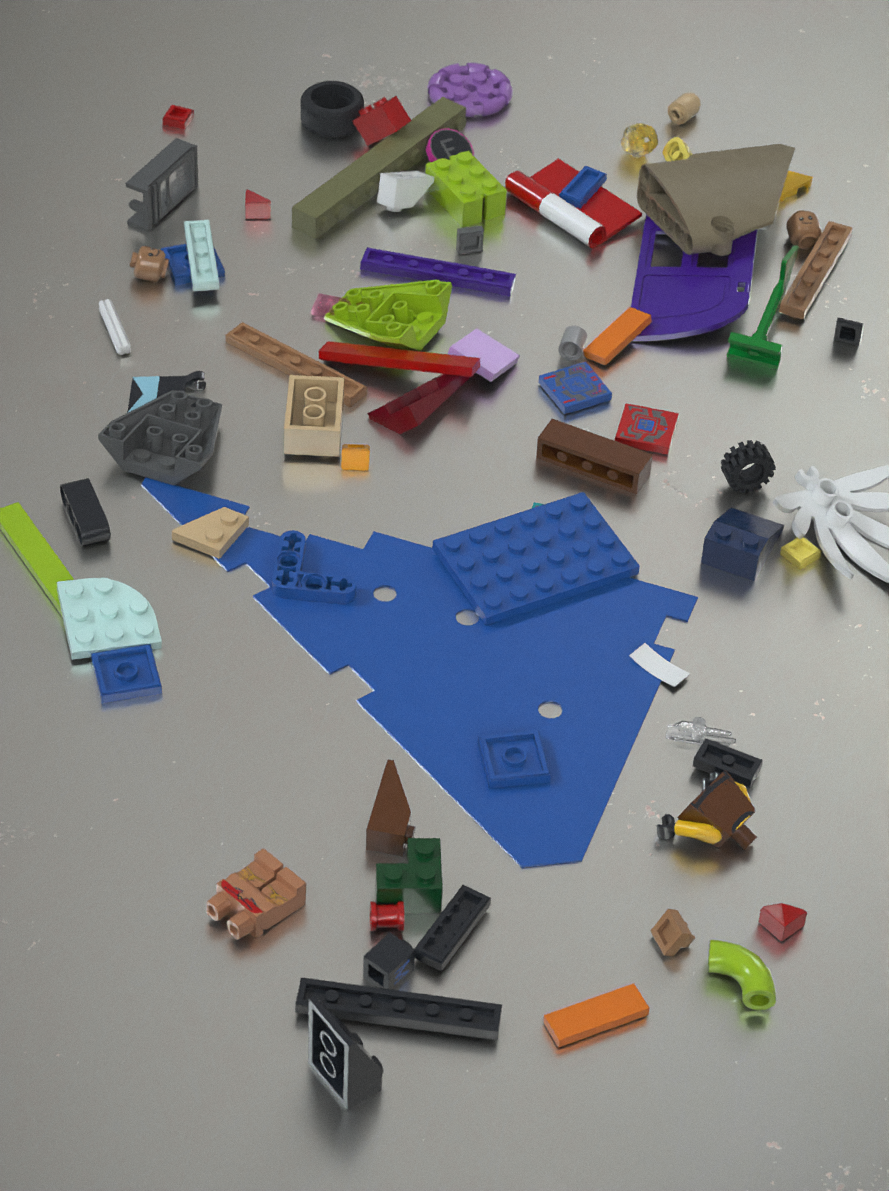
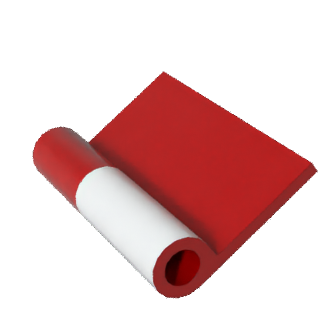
[505,158,642,248]

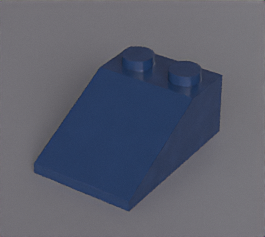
[701,508,784,581]

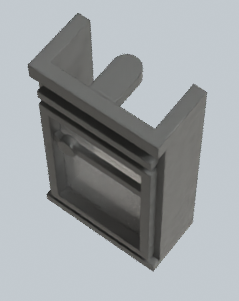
[126,138,199,232]

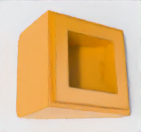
[341,444,370,471]

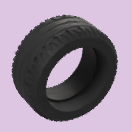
[301,81,364,138]

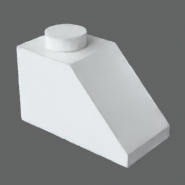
[377,171,434,212]

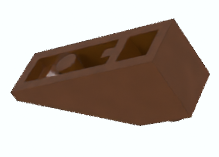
[366,759,416,857]

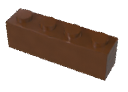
[536,419,653,495]

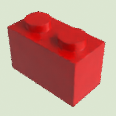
[353,96,411,146]

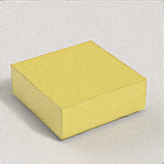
[780,537,821,570]

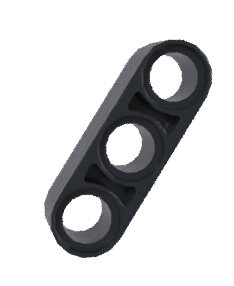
[60,478,111,546]

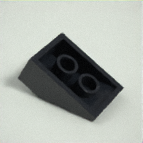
[308,996,384,1109]

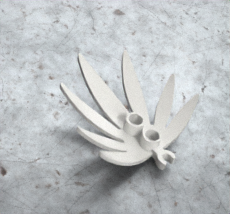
[772,465,889,583]

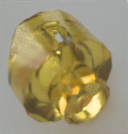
[621,123,658,158]

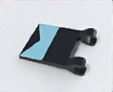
[127,371,206,413]

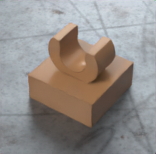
[650,909,695,956]

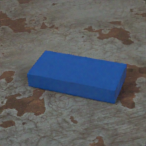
[559,166,607,209]

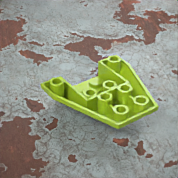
[324,280,452,351]

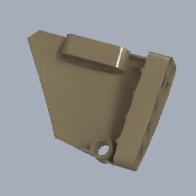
[637,144,795,256]

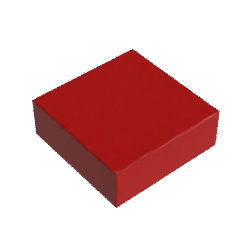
[162,105,194,130]

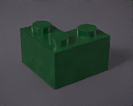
[375,838,443,914]

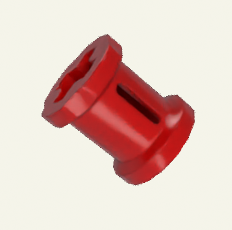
[370,901,404,931]

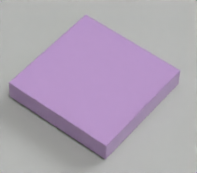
[448,329,520,382]

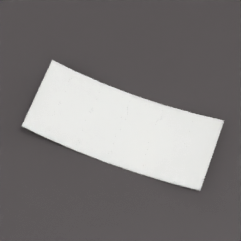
[629,643,691,687]

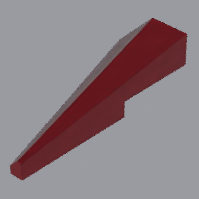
[367,372,476,434]

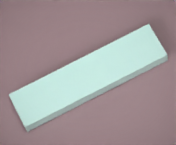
[184,220,219,291]

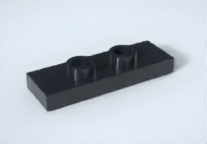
[414,885,491,971]

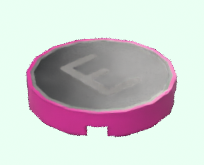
[426,128,474,162]

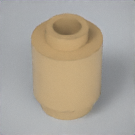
[667,93,701,124]

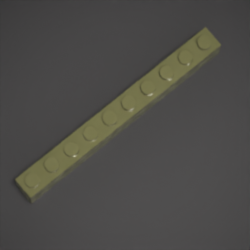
[292,97,467,239]

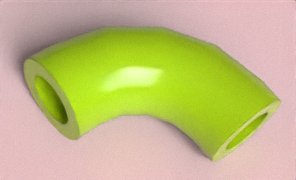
[708,940,776,1010]

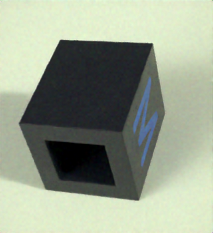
[363,932,415,990]

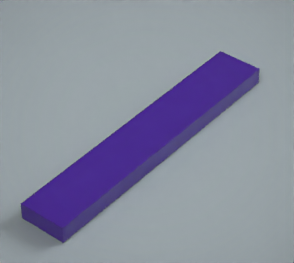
[360,248,516,296]

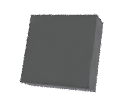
[456,225,484,254]

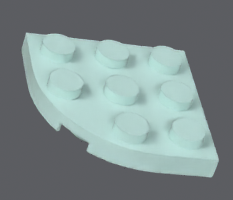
[57,577,162,660]

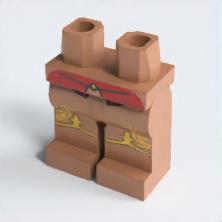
[206,848,307,940]

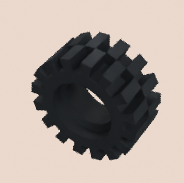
[721,440,776,493]

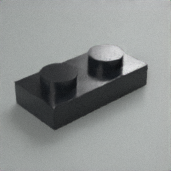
[692,738,763,789]

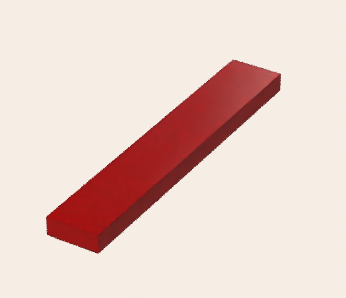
[318,341,480,377]

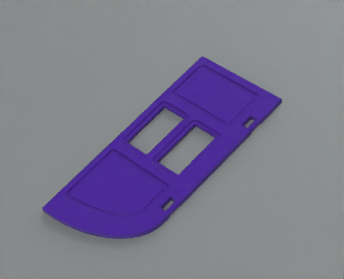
[631,214,758,341]

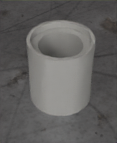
[558,326,587,361]

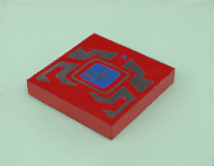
[615,403,679,455]

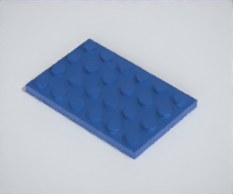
[432,492,640,626]

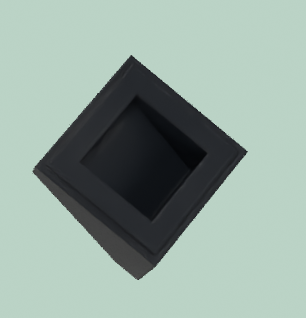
[833,317,864,346]

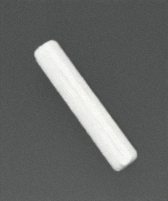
[99,299,131,355]

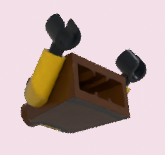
[656,770,757,850]

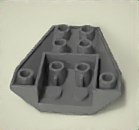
[98,390,222,485]

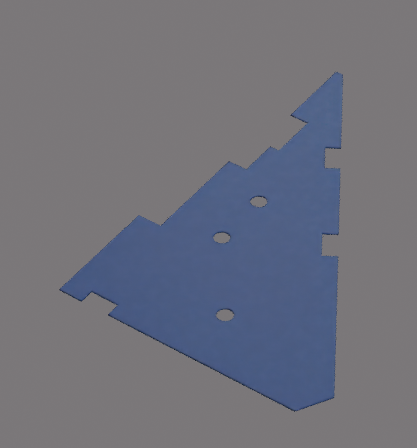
[141,477,698,868]

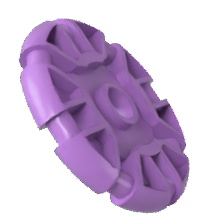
[427,63,513,118]

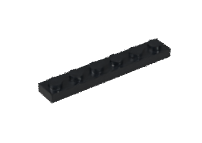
[295,977,502,1040]

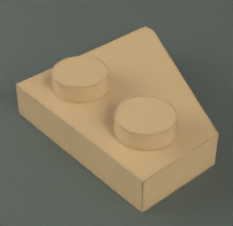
[172,507,249,559]

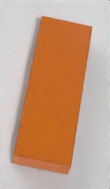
[583,307,652,366]
[543,983,650,1048]

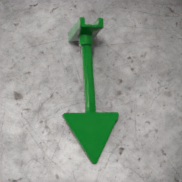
[727,245,799,370]

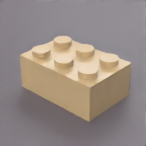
[284,375,344,457]

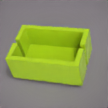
[425,151,507,228]

